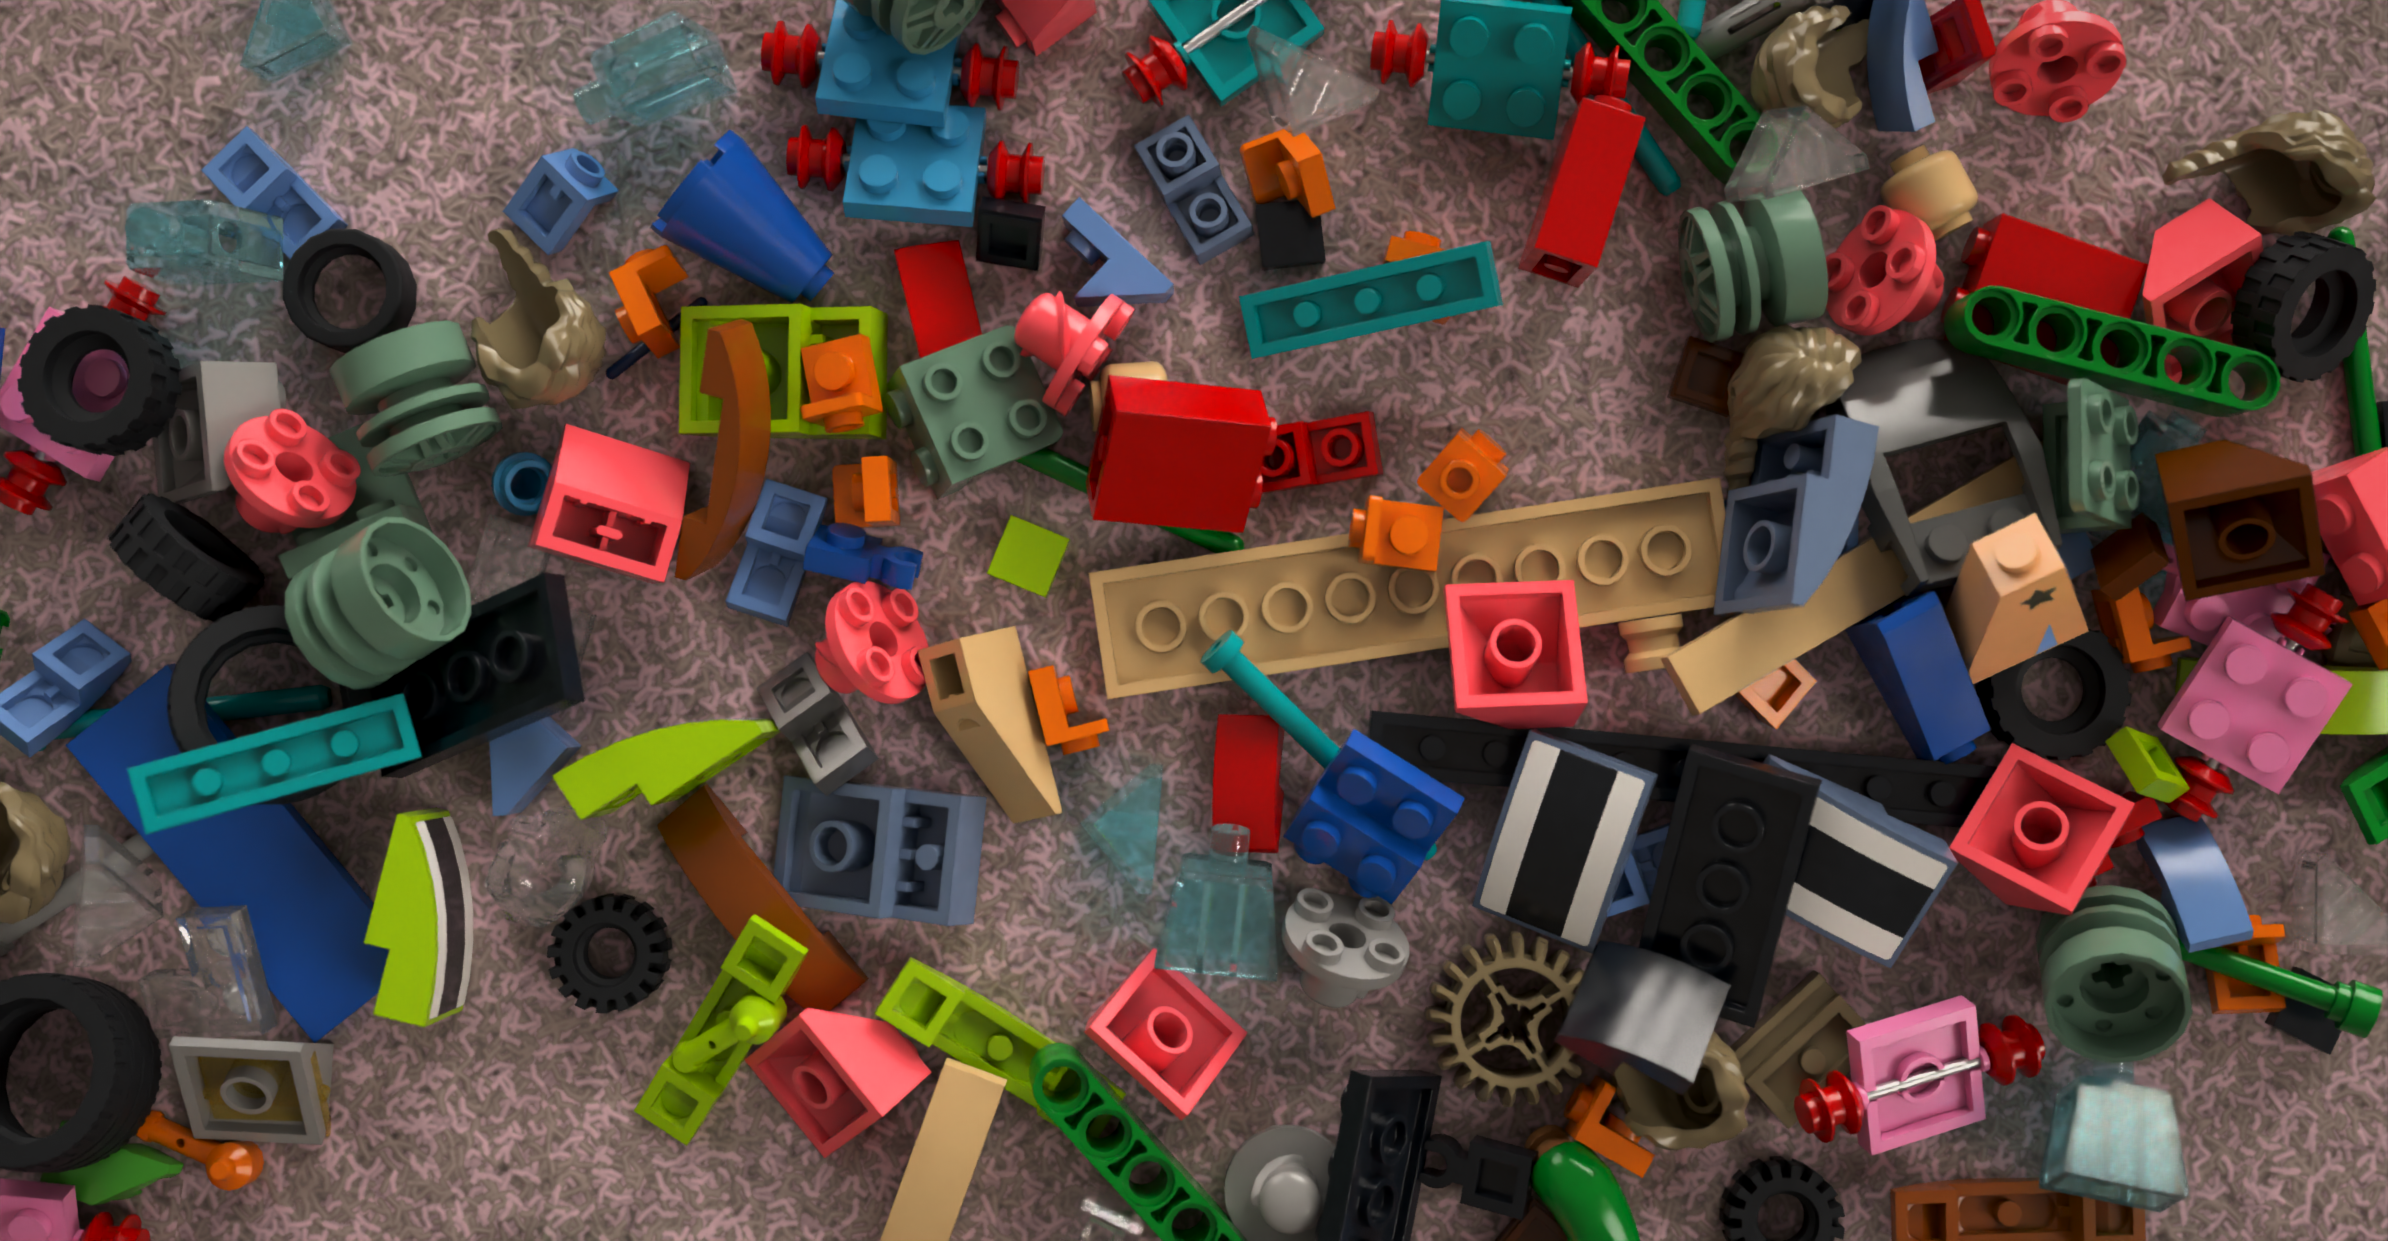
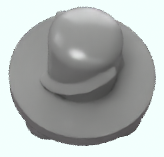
[1281,888,1410,1008]
[1224,1125,1335,1241]

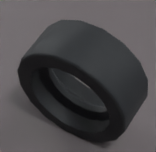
[283,229,417,353]

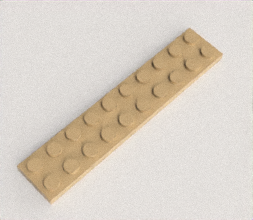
[1088,477,1726,699]

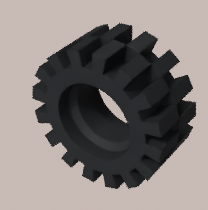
[547,893,673,1014]
[1719,1156,1845,1241]

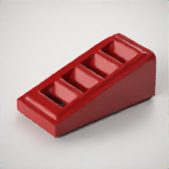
[1918,0,1997,94]

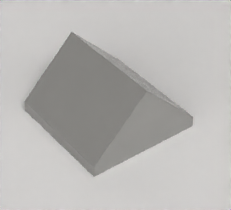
[169,1036,334,1145]

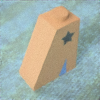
[1944,513,2089,684]

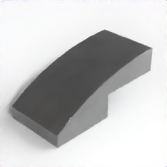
[756,651,879,796]

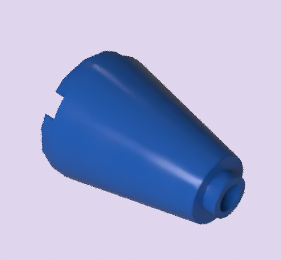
[650,130,834,304]

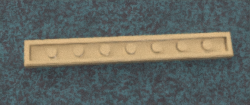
[1661,438,2043,716]

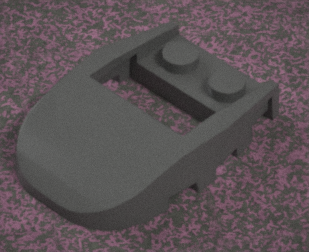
[1826,339,2063,597]

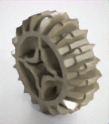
[1424,931,1584,1107]

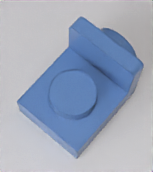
[503,148,618,255]

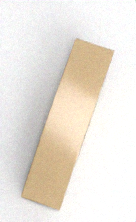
[880,1057,1008,1241]

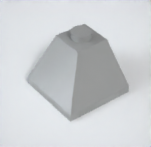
[153,361,286,504]

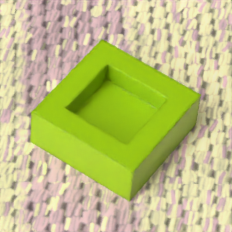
[987,515,1070,598]
[2105,726,2190,803]

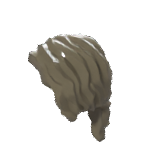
[1750,5,1869,136]
[2162,109,2376,236]
[471,228,606,409]
[1723,324,1862,495]
[0,782,71,924]
[1566,1031,1750,1150]

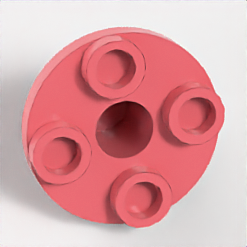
[1989,0,2126,123]
[1826,205,1944,336]
[1014,291,1135,417]
[224,409,361,534]
[815,581,929,704]

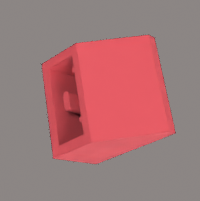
[527,424,690,584]

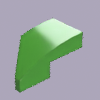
[40,1120,184,1206]

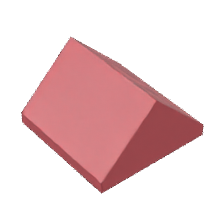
[1949,743,2135,916]
[1084,948,1248,1121]

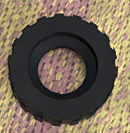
[2230,231,2376,383]
[18,305,182,456]
[108,493,265,622]
[1976,624,2132,760]

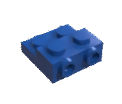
[1283,729,1465,904]

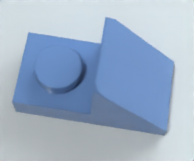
[1062,197,1174,307]

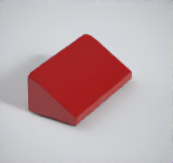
[894,240,982,358]

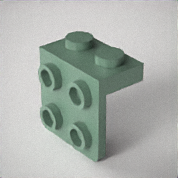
[885,325,1063,500]
[2042,378,2139,534]

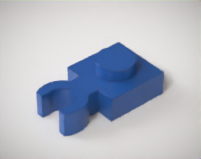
[803,523,924,590]

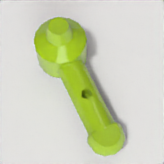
[672,989,787,1074]

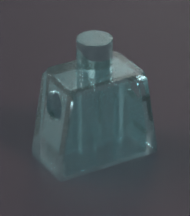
[573,10,738,128]
[125,200,283,285]
[1154,824,1278,982]
[2039,1059,2189,1213]

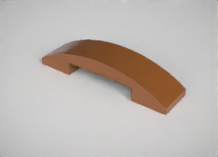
[675,319,771,581]
[657,784,869,1011]
[1890,1177,2146,1241]

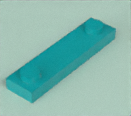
[1239,241,1503,359]
[127,693,422,834]

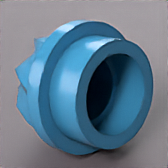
[491,452,552,516]

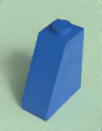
[1845,591,1991,765]

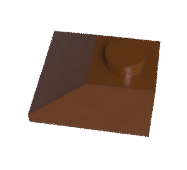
[2155,439,2326,601]

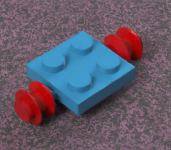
[761,0,1019,128]
[786,105,1045,227]

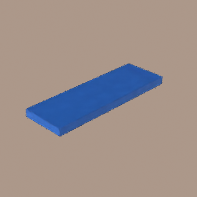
[66,663,389,1043]

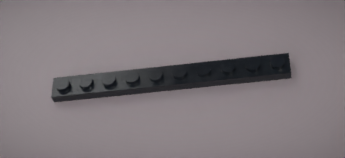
[1368,710,1997,828]

